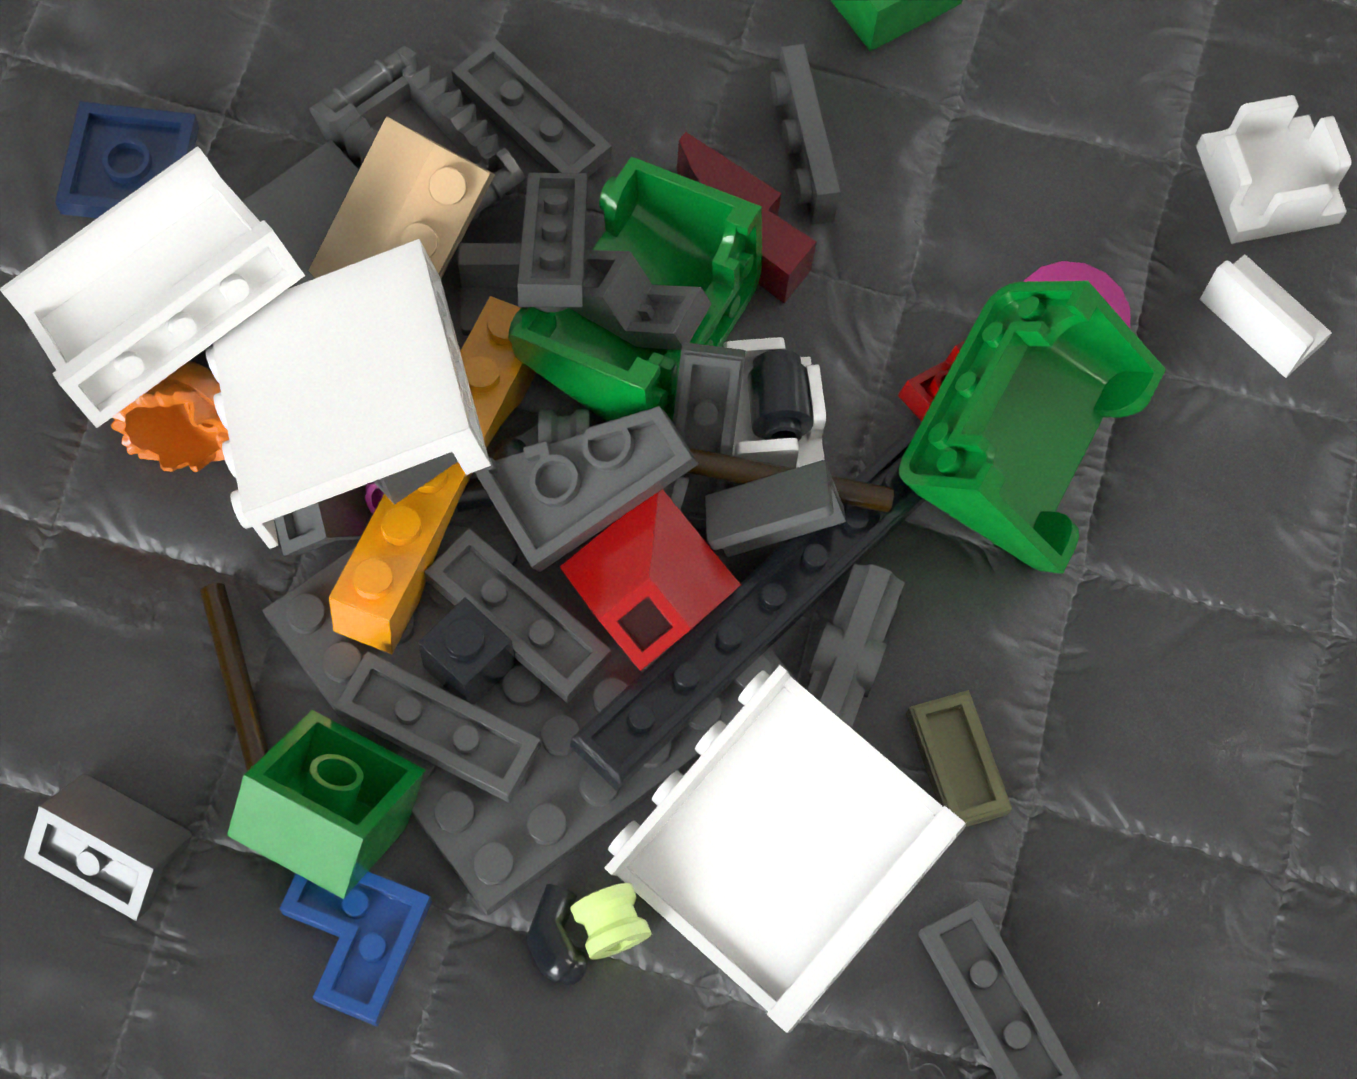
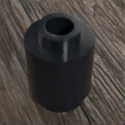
[747,350,813,441]

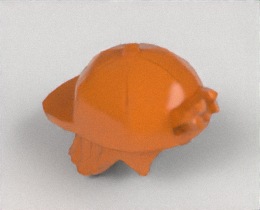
[111,361,229,472]

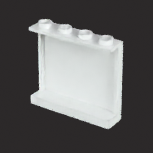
[0,146,305,428]
[205,239,491,549]
[605,665,966,1033]

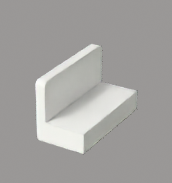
[1200,254,1332,378]

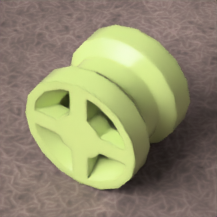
[571,883,652,960]

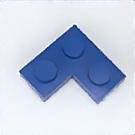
[280,872,432,1027]

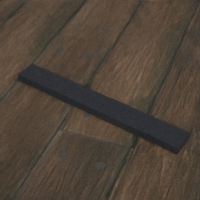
[570,425,925,791]

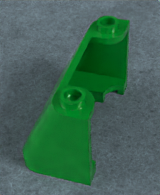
[508,156,762,423]
[899,281,1166,574]

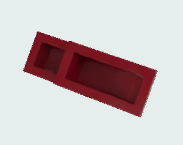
[677,132,817,304]

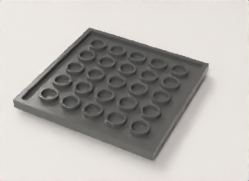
[263,403,797,916]

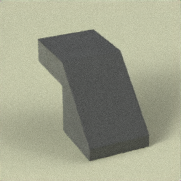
[568,250,712,350]

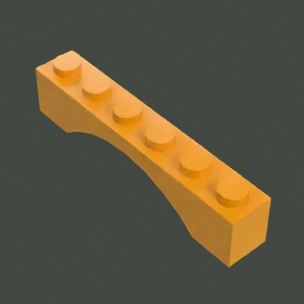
[329,296,536,655]

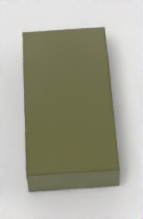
[906,690,1012,827]

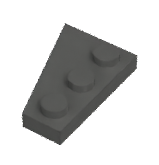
[475,406,698,572]

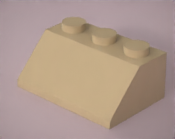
[308,116,495,279]

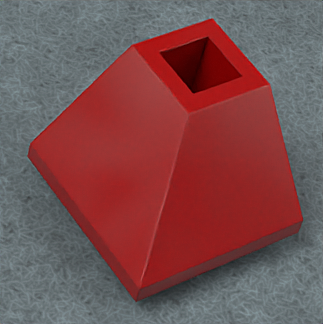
[560,489,741,671]

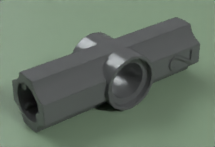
[807,564,905,728]

